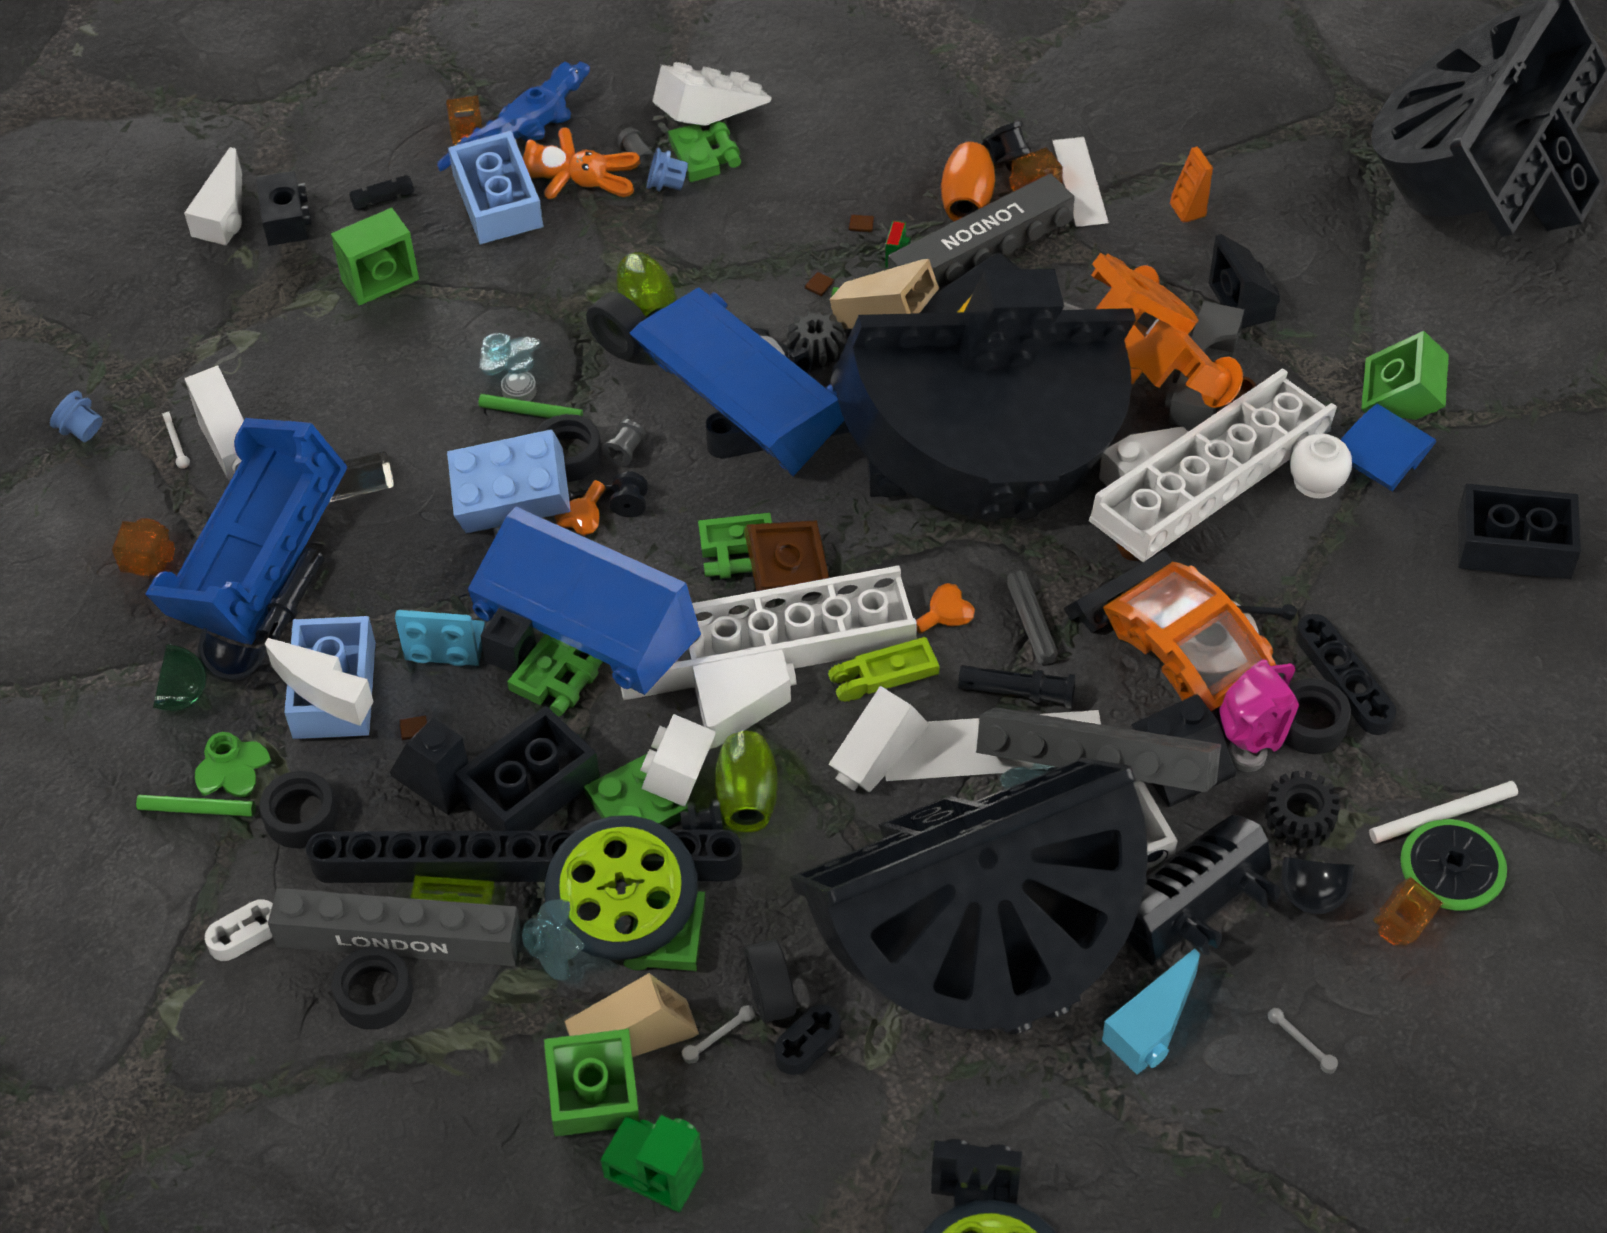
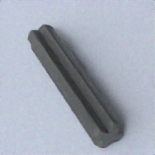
[1007,570,1058,665]

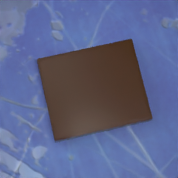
[849,214,874,232]
[805,272,834,296]
[399,715,427,740]

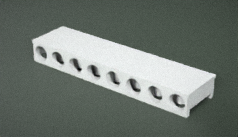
[1089,368,1337,562]
[620,565,917,701]

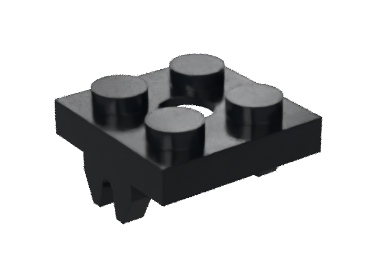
[931,1139,1023,1207]

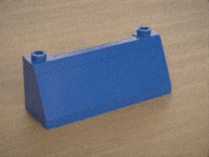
[630,287,844,477]
[145,418,348,645]
[468,507,701,695]

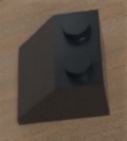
[1208,234,1280,329]
[1131,694,1236,808]

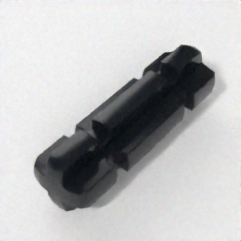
[349,175,414,210]

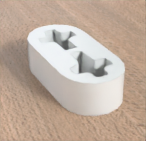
[204,900,273,961]

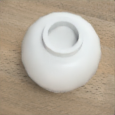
[1290,434,1352,498]

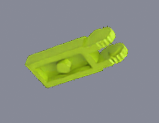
[828,637,940,702]

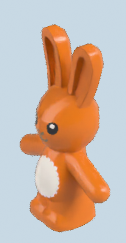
[523,128,640,199]

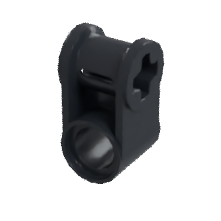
[982,121,1032,166]

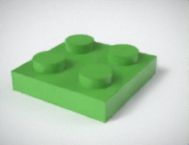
[584,754,688,828]

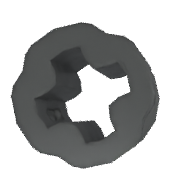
[602,419,647,466]

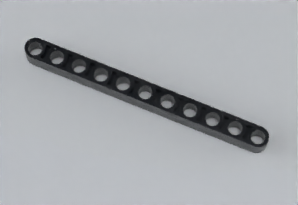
[306,830,743,883]

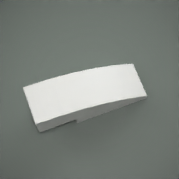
[265,638,374,726]

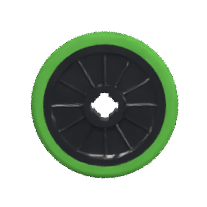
[1400,819,1507,911]

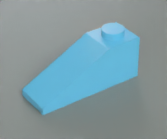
[1102,948,1200,1074]

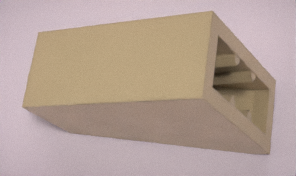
[830,259,939,329]
[565,973,699,1057]

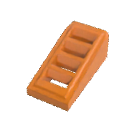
[1170,146,1213,222]

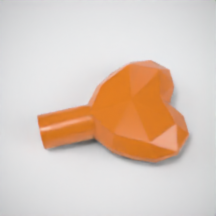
[555,480,606,536]
[916,583,975,634]

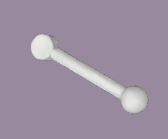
[162,412,190,469]

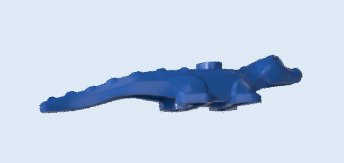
[438,62,590,171]

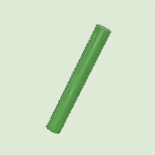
[479,394,583,419]
[136,795,256,817]

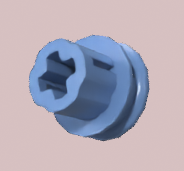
[647,147,688,192]
[50,391,103,442]

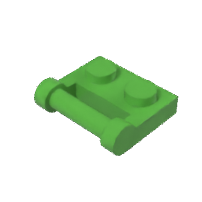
[623,891,706,971]

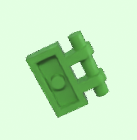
[668,120,741,182]
[698,513,772,579]
[507,634,603,716]

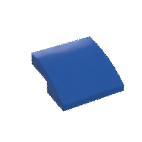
[1341,404,1436,492]

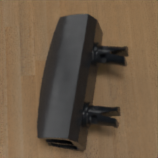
[1126,815,1280,966]

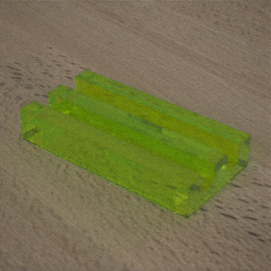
[410,876,495,905]

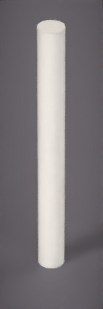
[1369,781,1518,844]

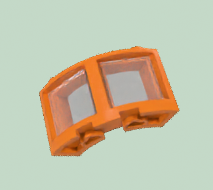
[1103,562,1276,712]

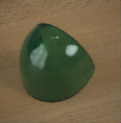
[152,644,207,712]

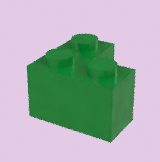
[601,1115,704,1213]

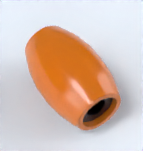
[941,142,995,221]

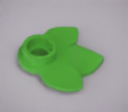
[195,732,271,797]

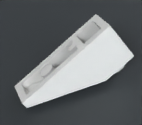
[185,147,242,245]
[1099,426,1188,486]

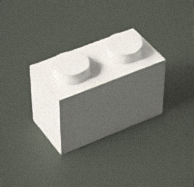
[640,714,716,807]

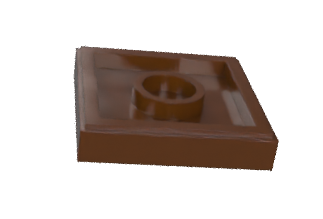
[744,520,829,591]

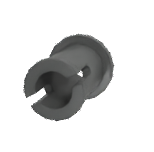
[618,128,654,168]

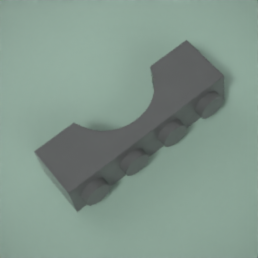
[1164,301,1244,429]

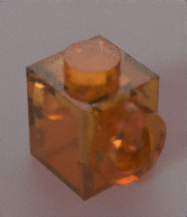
[112,518,175,576]

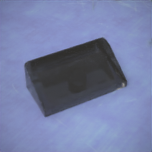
[329,451,394,502]

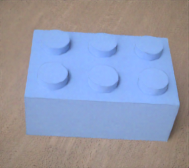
[448,131,543,244]
[447,429,571,534]
[284,616,376,739]

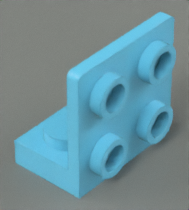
[395,610,486,666]

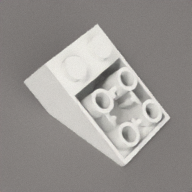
[652,62,772,125]

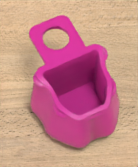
[1219,659,1299,754]

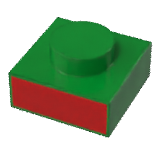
[885,221,911,268]

